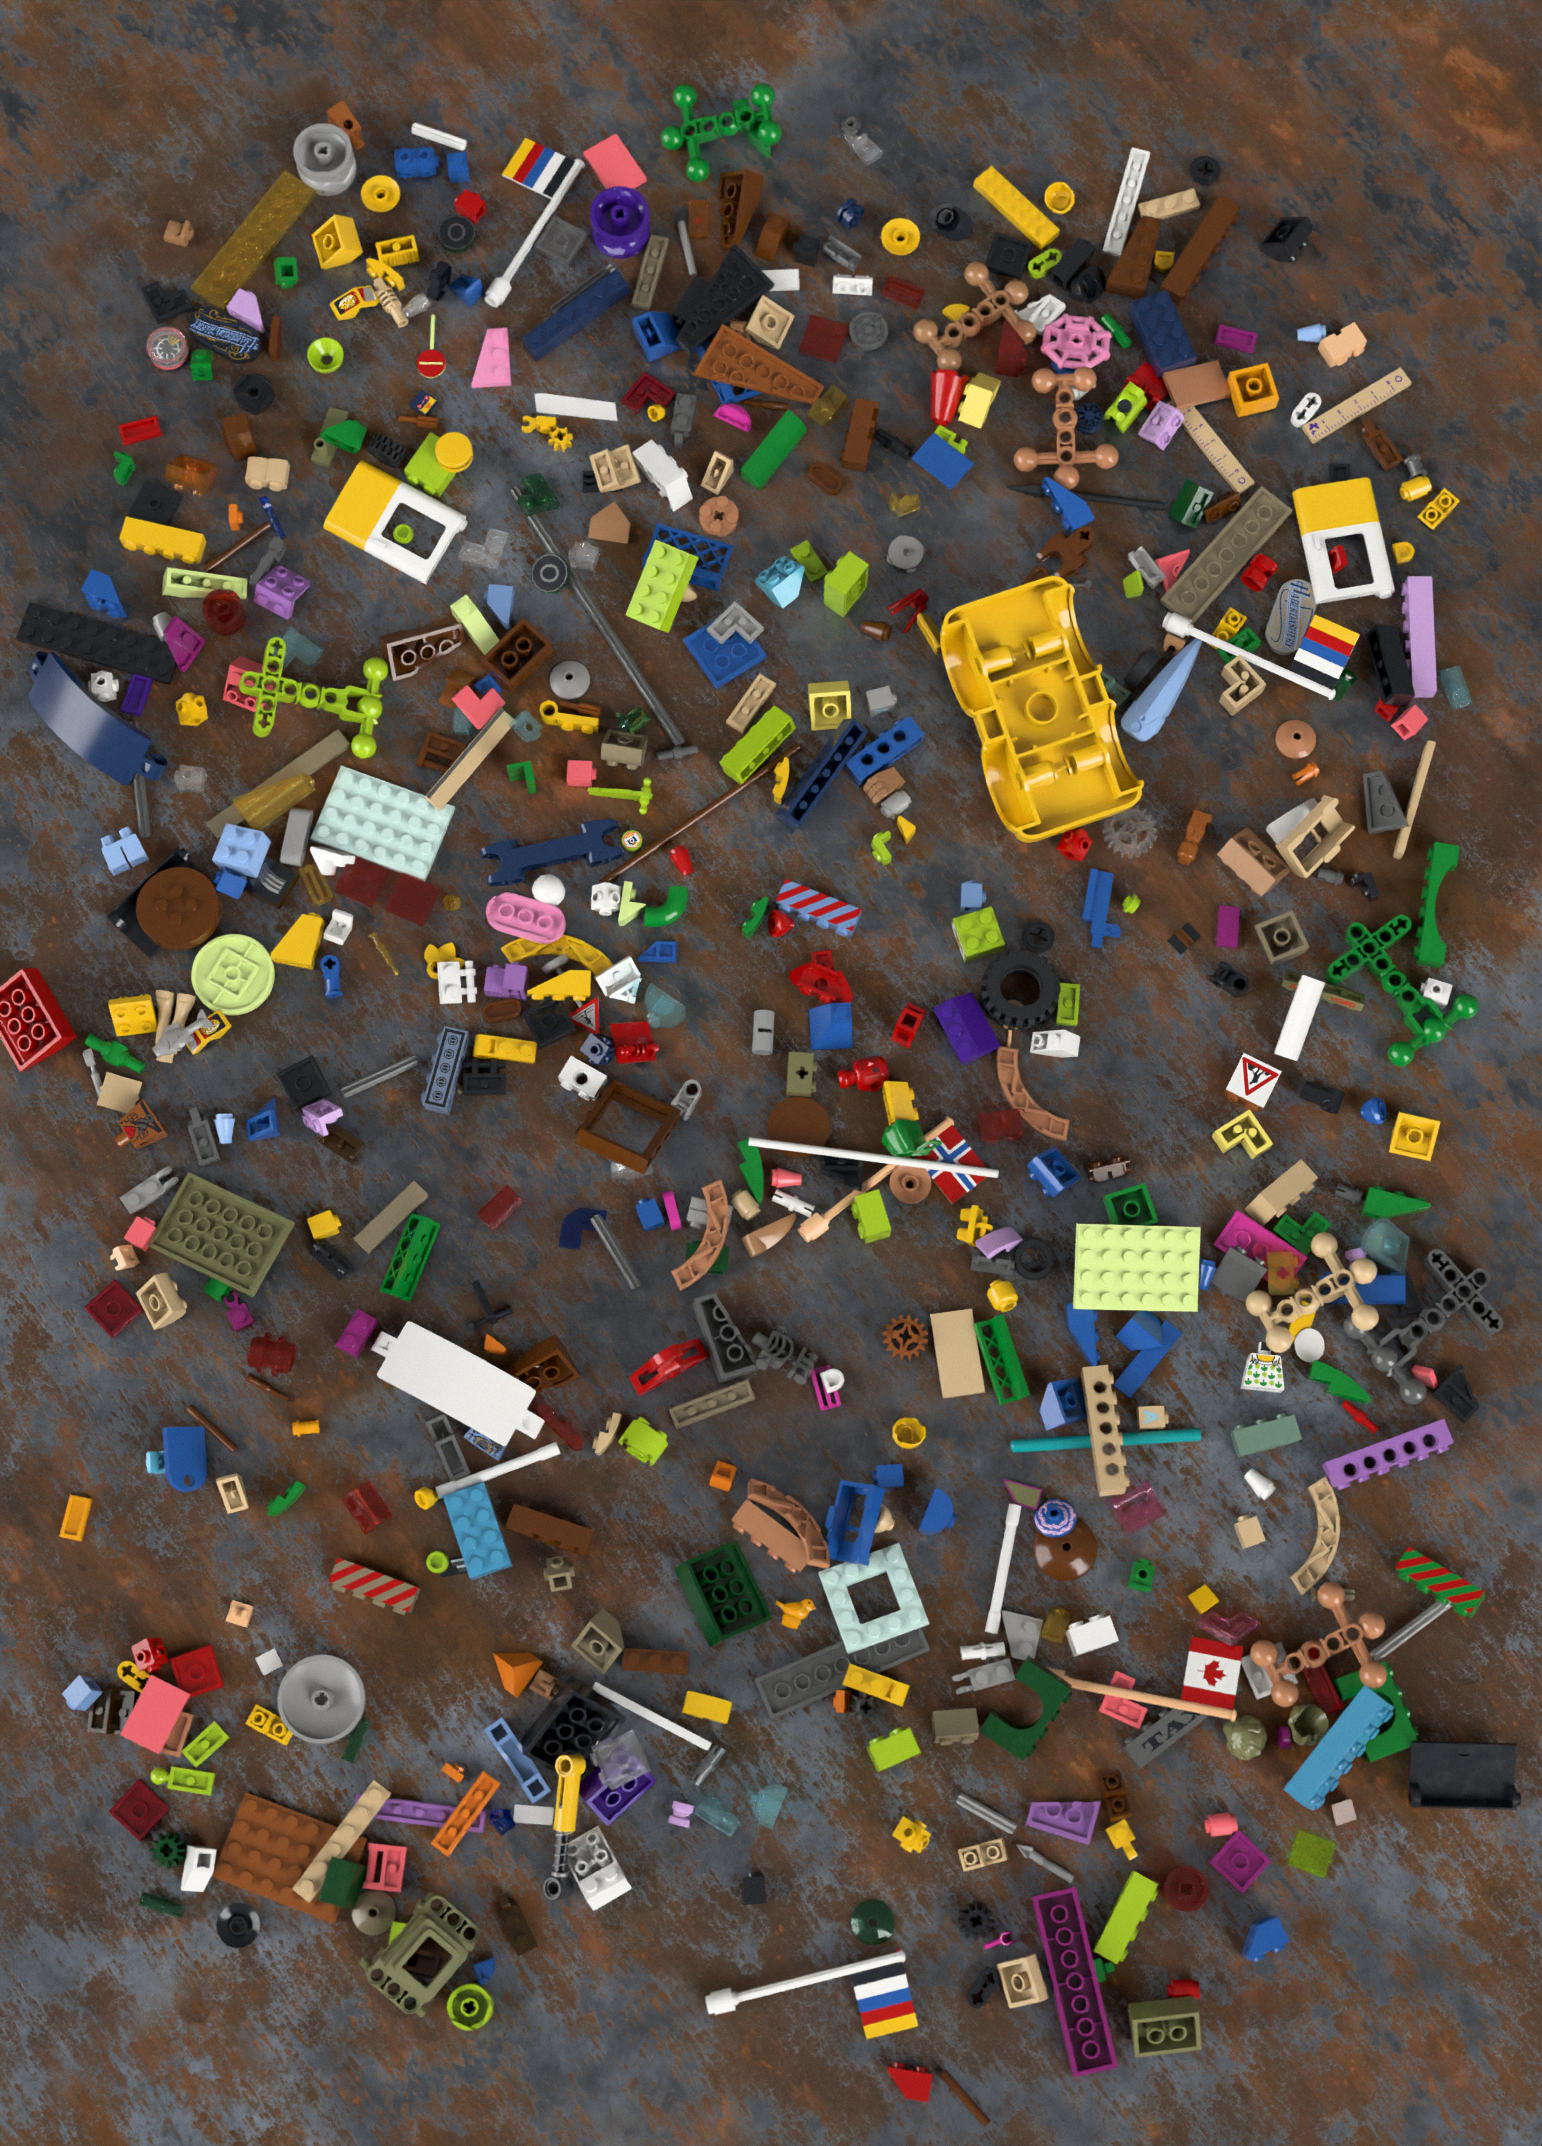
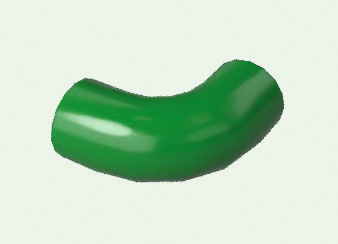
[644,886,689,927]

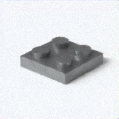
[534,216,588,268]

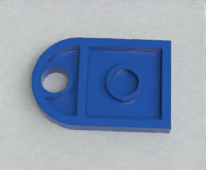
[162,1427,207,1492]

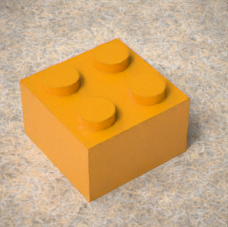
[1227,363,1279,418]

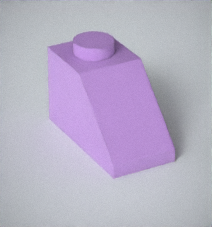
[227,288,265,334]

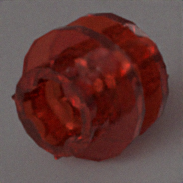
[247,1332,296,1378]

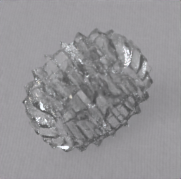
[1102,805,1158,859]

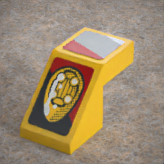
[330,285,379,321]
[186,1010,232,1054]

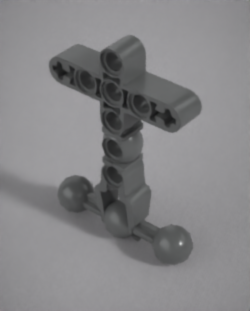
[1343,1249,1503,1405]

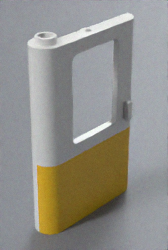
[323,460,467,584]
[1292,478,1395,604]

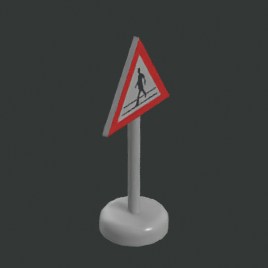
[541,954,600,1034]

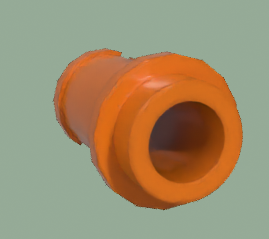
[1292,763,1320,786]

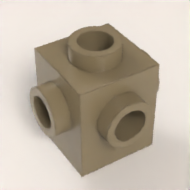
[543,1555,575,1592]

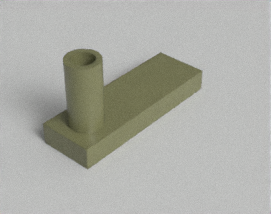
[310,407,349,468]

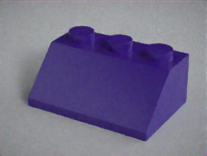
[933,992,1001,1066]
[579,1744,657,1826]

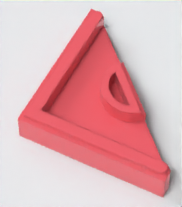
[1154,549,1190,593]

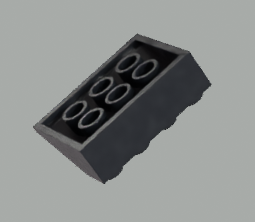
[521,1675,626,1778]

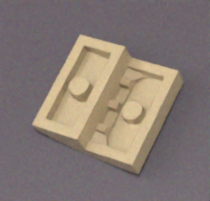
[589,444,641,493]

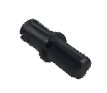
[874,429,913,459]

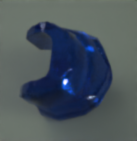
[489,1809,516,1837]

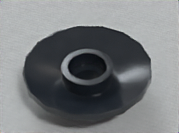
[216,1903,261,1948]

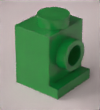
[273,257,298,289]
[1127,1559,1155,1593]

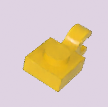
[522,416,557,434]
[1105,1819,1138,1860]

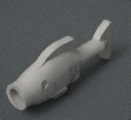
[152,1009,214,1058]

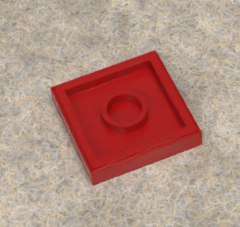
[170,1644,225,1698]

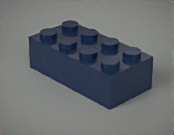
[1128,290,1197,379]

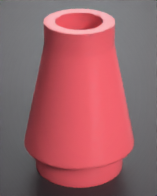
[770,1167,802,1188]

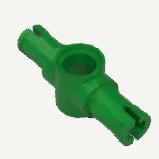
[85,1034,146,1074]

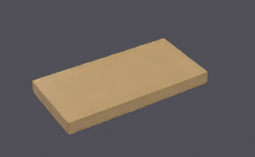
[930,1309,985,1399]

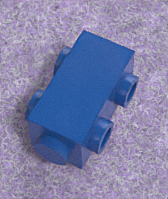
[394,146,439,178]

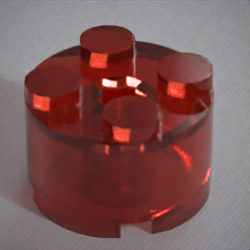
[202,589,247,637]
[1161,1866,1209,1912]

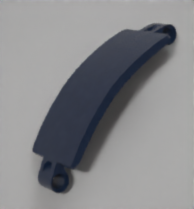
[28,651,168,786]

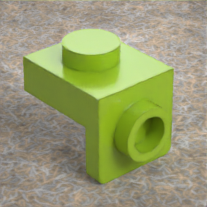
[871,830,892,866]

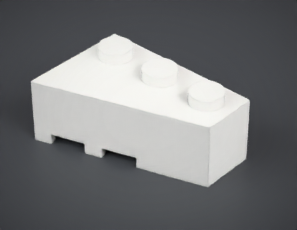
[632,439,693,512]

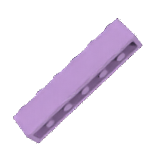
[1401,576,1437,698]

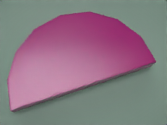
[713,403,752,433]

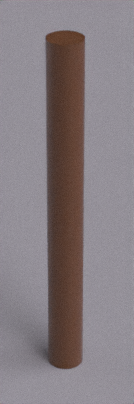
[202,521,271,573]

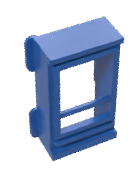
[825,1480,886,1566]

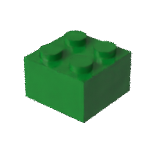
[1103,1183,1159,1226]

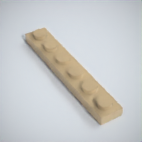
[292,1780,392,1903]

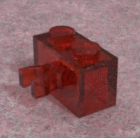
[977,1108,1023,1145]

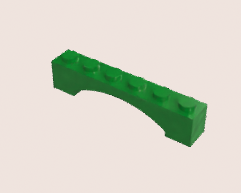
[1413,842,1460,968]

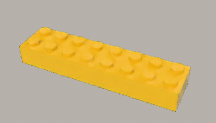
[973,166,1060,251]

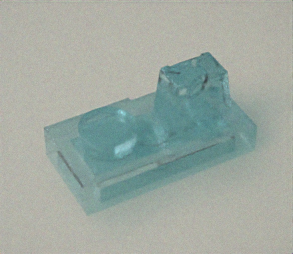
[1439,665,1472,710]
[694,1794,740,1837]

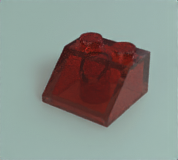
[995,321,1027,378]

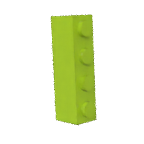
[719,705,796,785]
[1092,1871,1159,1964]

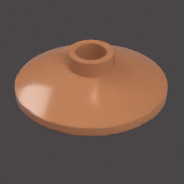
[1275,720,1316,759]
[889,1165,931,1204]

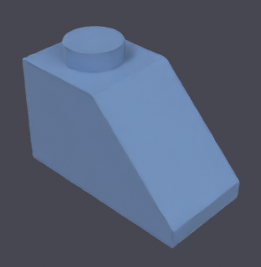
[484,584,515,631]

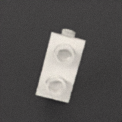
[833,273,873,295]

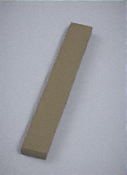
[206,729,351,841]

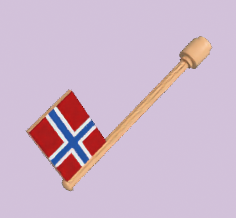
[797,1116,987,1243]

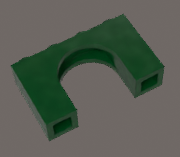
[979,1655,1073,1761]

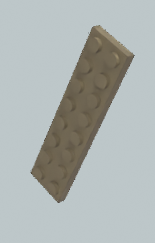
[1160,486,1293,625]

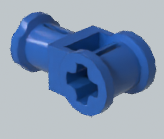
[320,955,343,998]

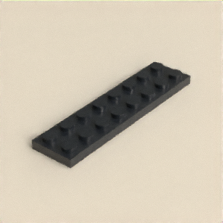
[16,602,177,685]

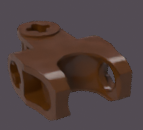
[1036,526,1095,579]

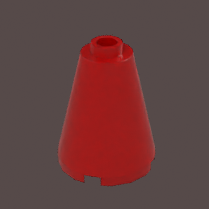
[931,369,970,427]

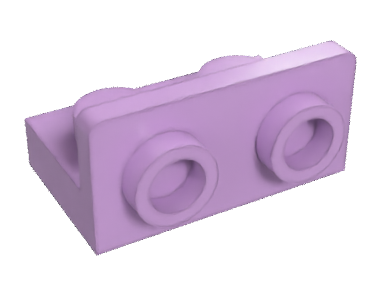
[1138,401,1184,450]
[302,1098,343,1136]

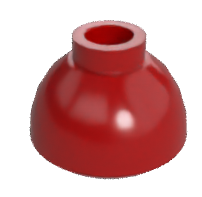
[768,909,794,938]

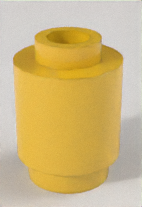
[1400,476,1431,502]

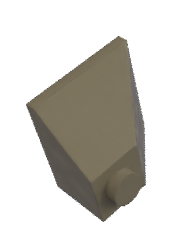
[572,1608,625,1675]

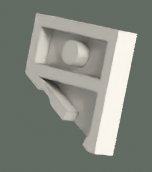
[1015,294,1066,336]

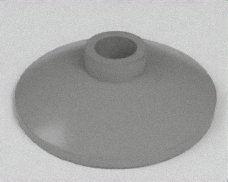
[550,661,590,700]

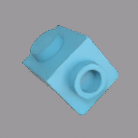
[146,1451,165,1474]

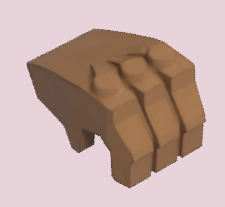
[863,767,905,806]

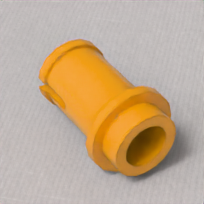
[292,1420,320,1437]

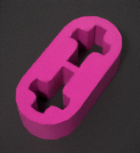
[662,1190,682,1230]

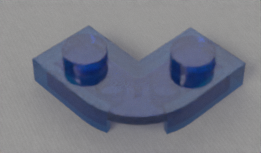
[559,1208,607,1250]

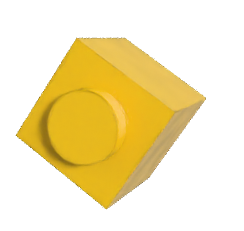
[307,1210,342,1242]

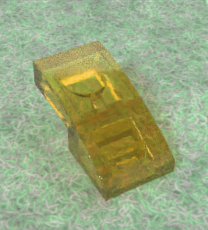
[806,384,848,426]

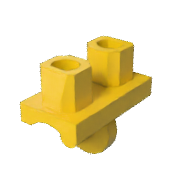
[957,1205,993,1247]

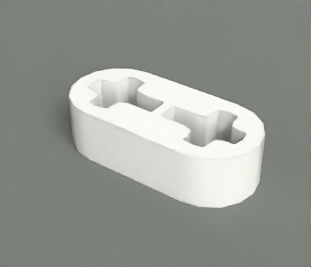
[1291,393,1321,428]

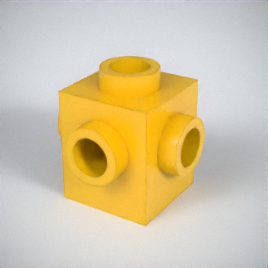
[175,693,208,726]
[892,1816,931,1853]

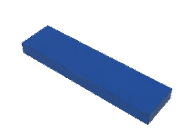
[1113,1320,1182,1399]

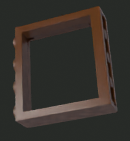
[575,1080,681,1175]

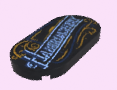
[188,307,262,364]

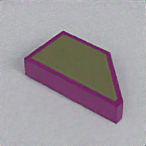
[1003,1479,1042,1510]

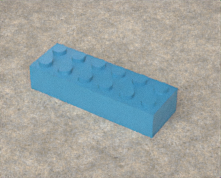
[1283,1685,1394,1811]

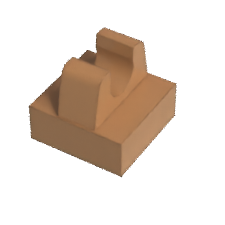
[1163,632,1187,656]

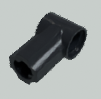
[1300,1081,1345,1114]

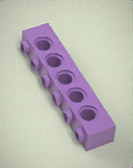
[1322,1419,1454,1490]

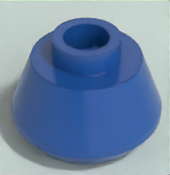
[1360,1096,1387,1125]

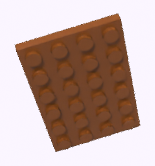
[212,1792,368,1924]

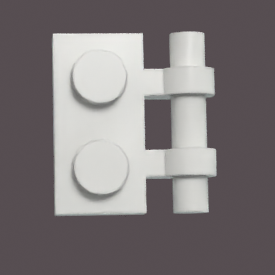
[437,961,477,1004]

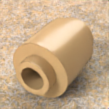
[731,1189,761,1221]

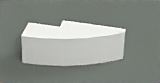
[1266,798,1318,844]

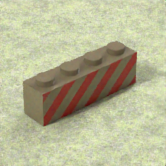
[328,1558,420,1615]

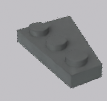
[1363,770,1409,835]

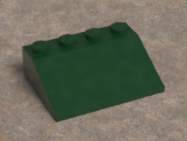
[674,1540,773,1648]

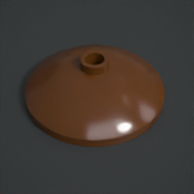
[1033,1519,1097,1581]

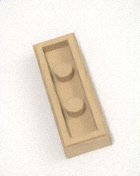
[726,673,776,734]

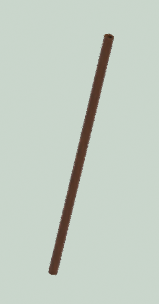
[599,743,802,884]

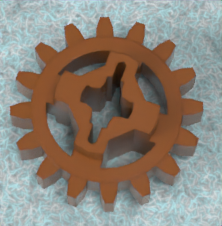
[882,1314,928,1361]

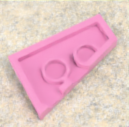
[471,328,511,388]

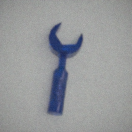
[259,496,286,540]

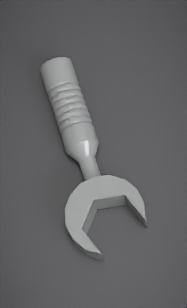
[82,1048,103,1097]

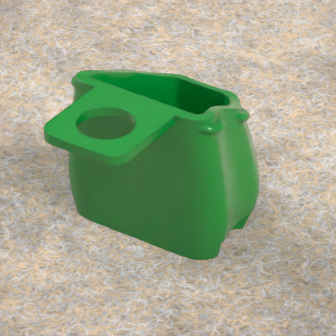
[882,1119,942,1157]

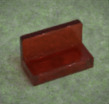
[342,1481,393,1535]

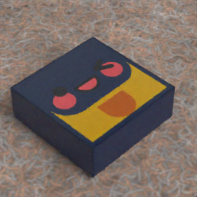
[410,390,438,416]

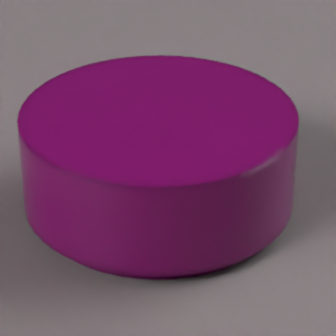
[1277,1726,1291,1748]

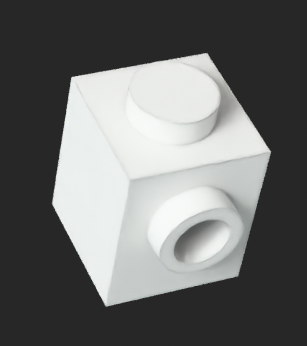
[1418,978,1453,1009]

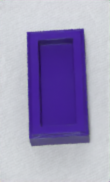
[120,673,153,717]

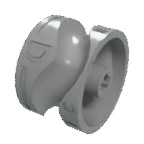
[293,123,357,196]

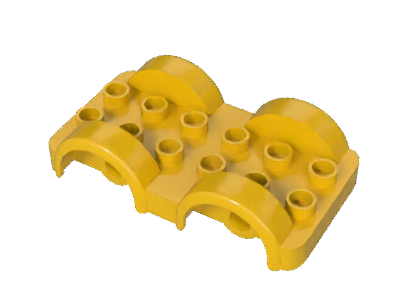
[940,576,1144,843]

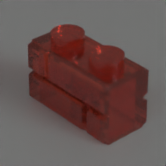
[477,1185,523,1232]

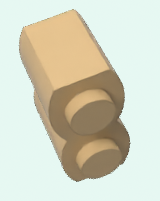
[245,457,290,491]

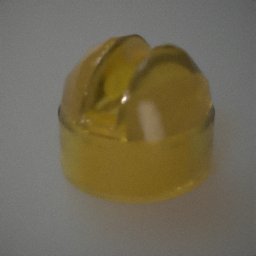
[443,894,462,911]

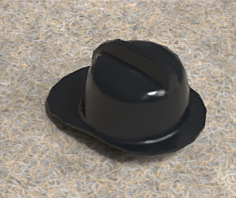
[929,203,973,241]
[1069,265,1106,304]

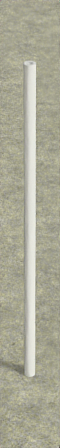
[748,1137,999,1178]

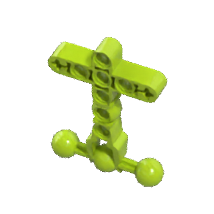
[239,637,388,759]

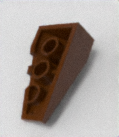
[718,169,764,250]
[379,622,465,681]

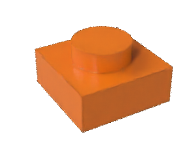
[229,504,243,531]
[833,1690,851,1713]
[441,1762,466,1783]

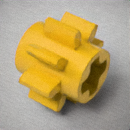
[548,426,573,453]

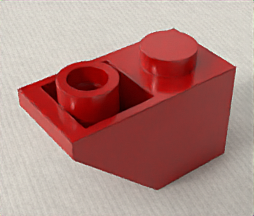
[887,2062,932,2102]

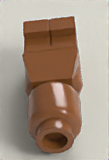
[1177,809,1213,865]

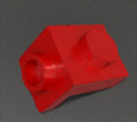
[1328,546,1348,574]

